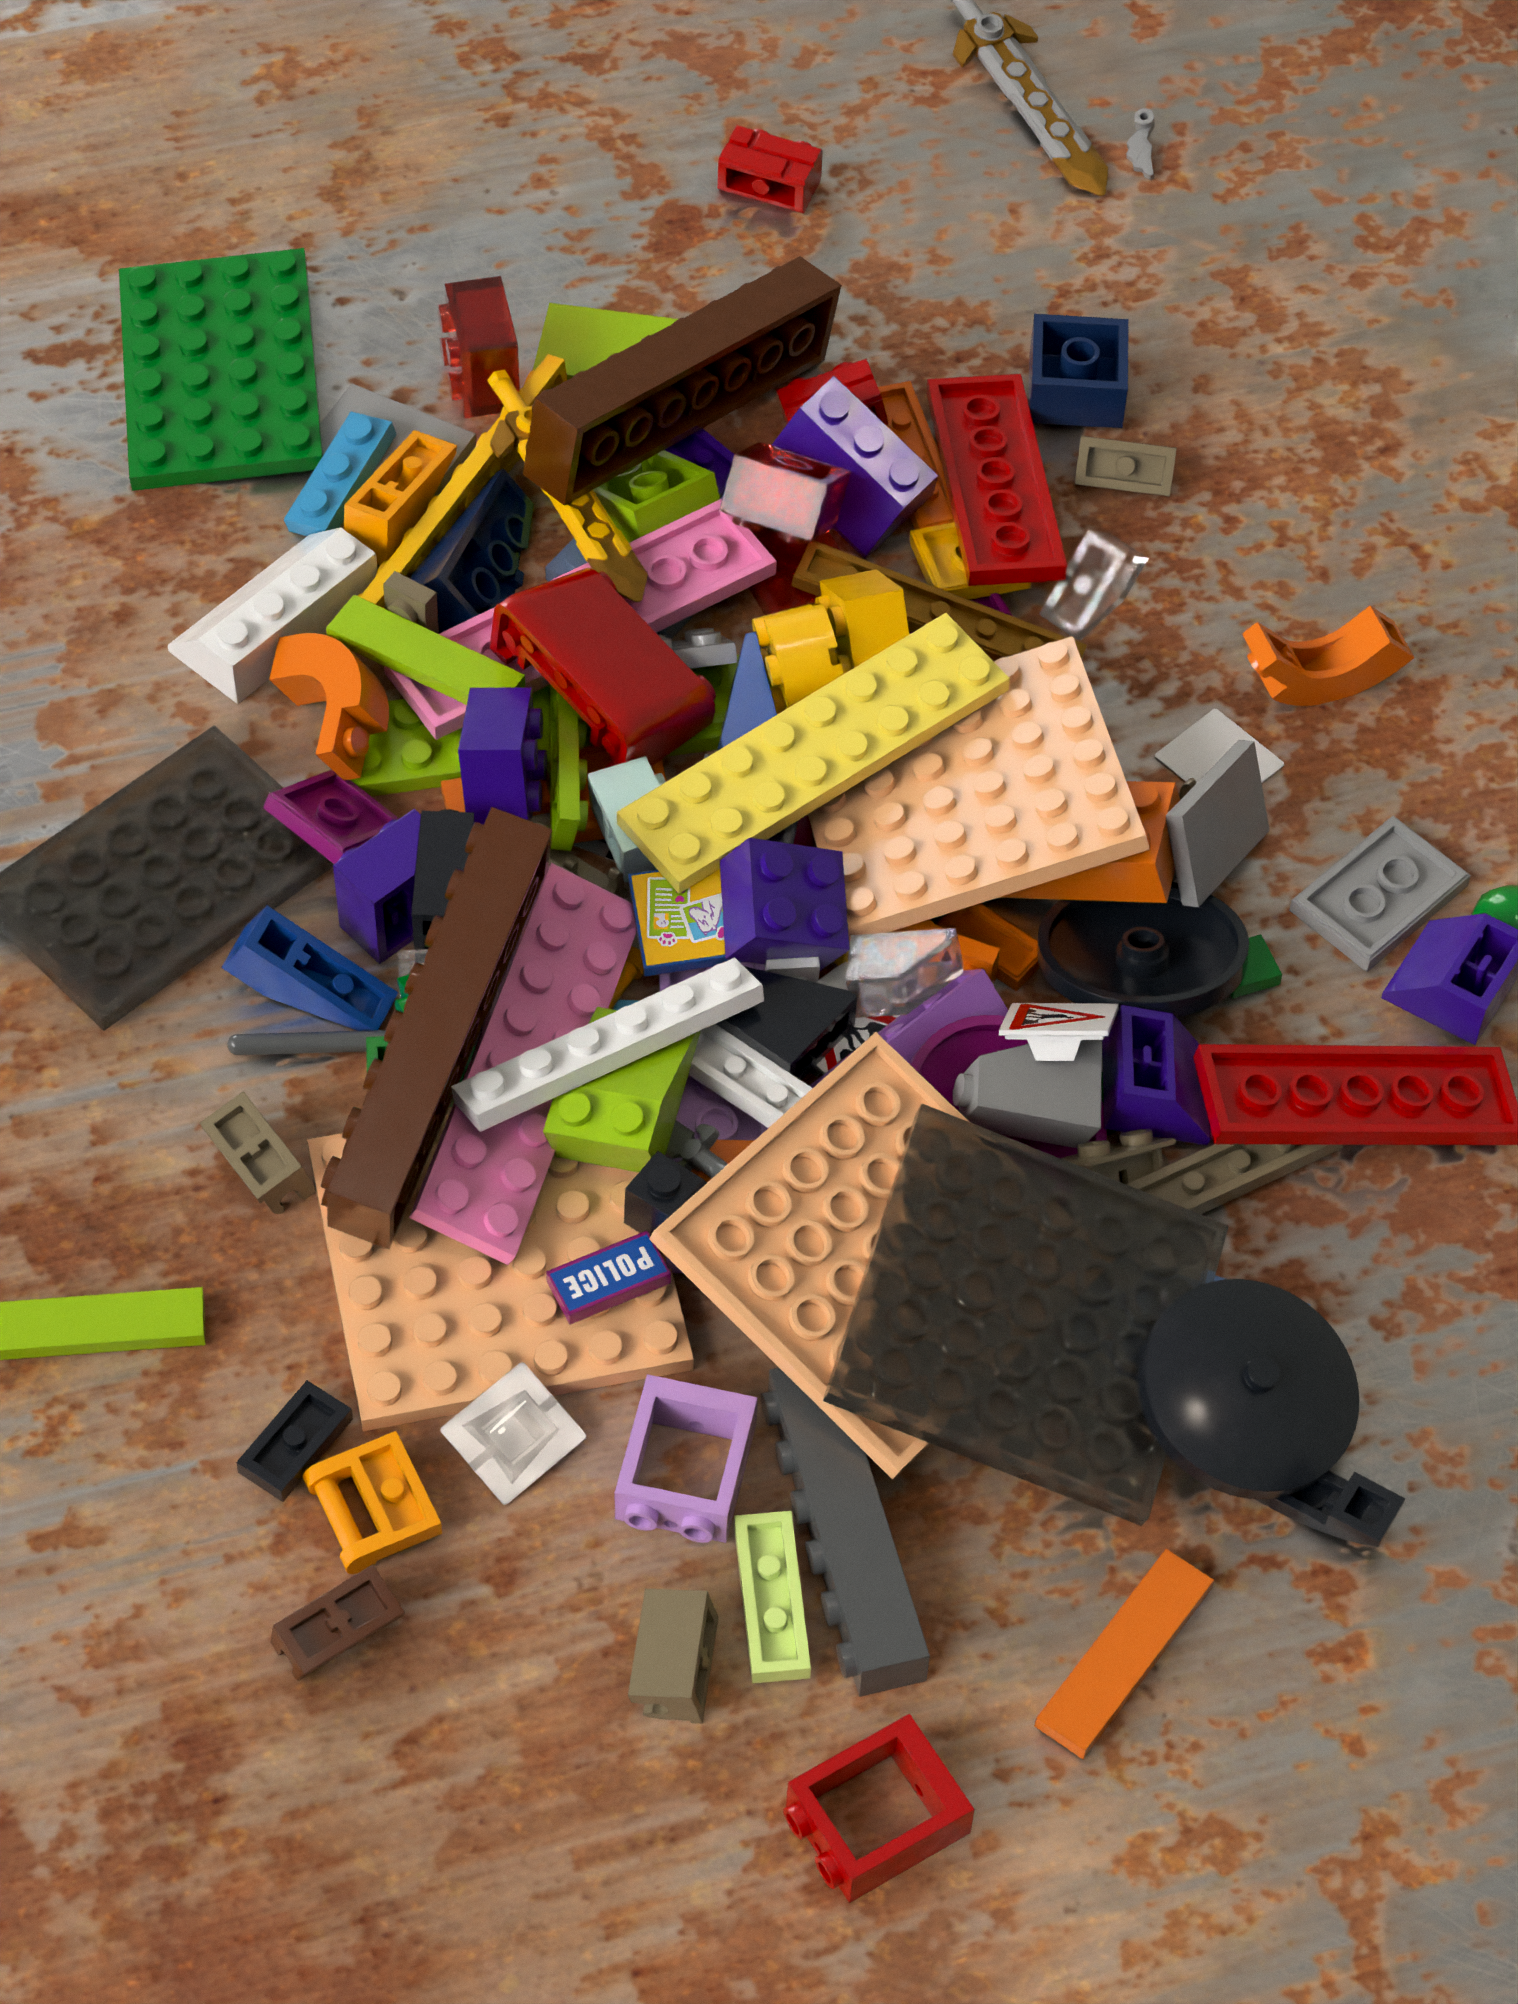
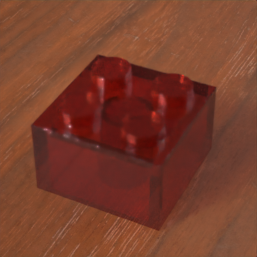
[438,276,520,419]
[719,442,851,545]

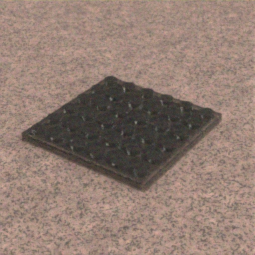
[823,1103,1229,1526]

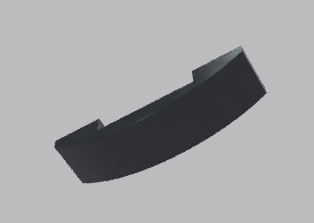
[1255,1471,1405,1547]

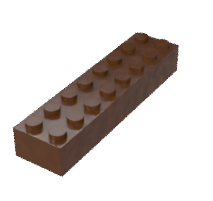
[523,256,842,506]
[321,807,553,1250]

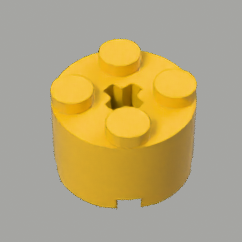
[752,602,844,714]

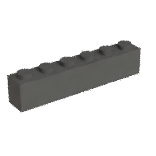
[761,1367,930,1697]

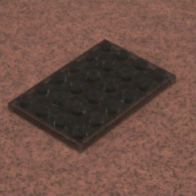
[0,725,334,1031]

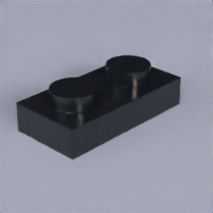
[236,1380,353,1502]

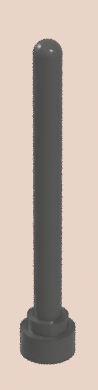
[227,1028,483,1055]

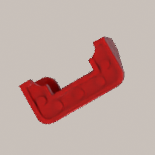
[490,568,716,769]

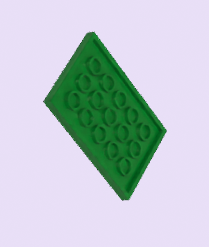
[119,248,323,491]

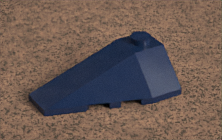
[410,468,534,634]

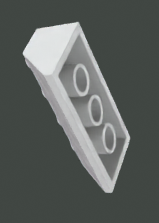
[168,528,378,704]

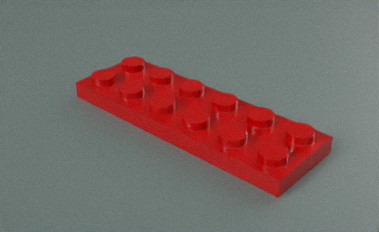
[926,374,1067,586]
[1193,1044,1518,1145]

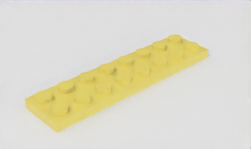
[616,613,1010,894]

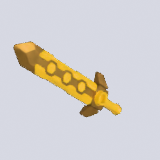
[487,369,648,603]

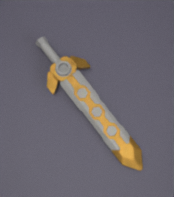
[951,0,1108,196]

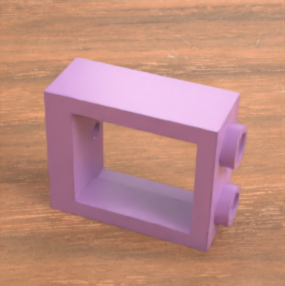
[615,1374,758,1543]

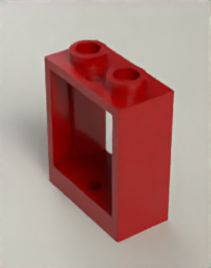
[783,1713,975,1903]

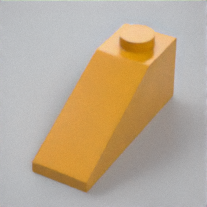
[344,430,457,565]

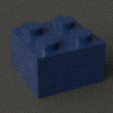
[1028,314,1129,428]

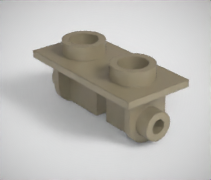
[1057,1129,1176,1201]

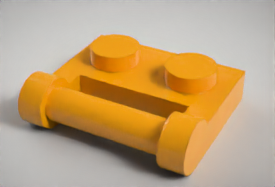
[302,1431,442,1574]

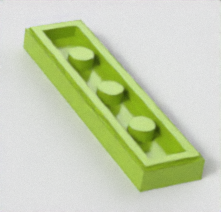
[326,595,525,705]
[0,1287,206,1360]

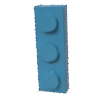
[284,411,397,536]

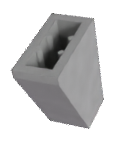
[953,1040,1102,1148]

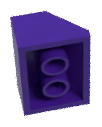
[762,376,938,559]

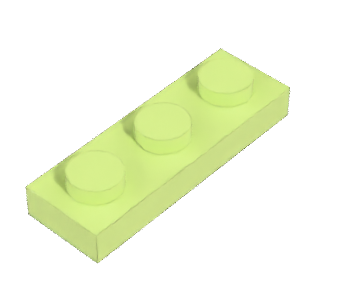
[734,1511,811,1684]

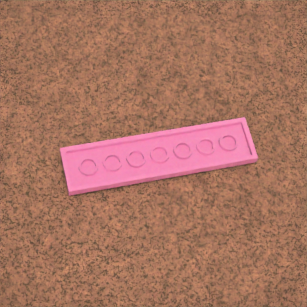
[384,498,777,740]
[409,863,637,1265]

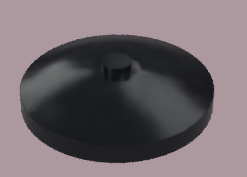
[1037,882,1249,1017]
[1137,1279,1360,1499]

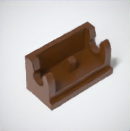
[271,1564,405,1681]

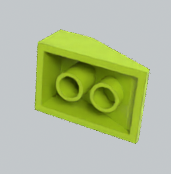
[593,450,720,543]
[543,1007,701,1172]

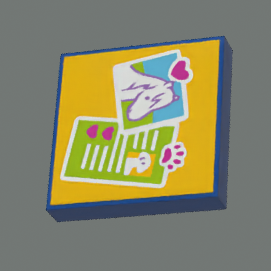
[628,869,742,976]

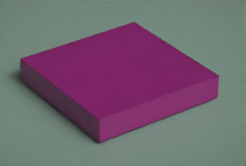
[263,769,399,864]

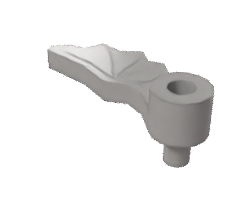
[1126,108,1155,180]

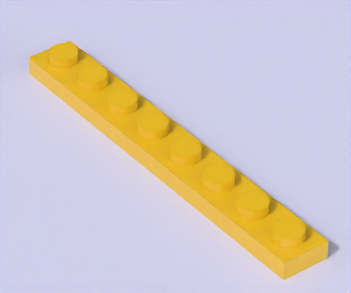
[357,354,567,609]

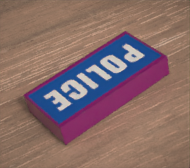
[546,1231,671,1325]

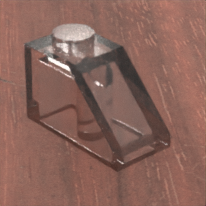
[1039,529,1149,640]
[846,928,964,1018]

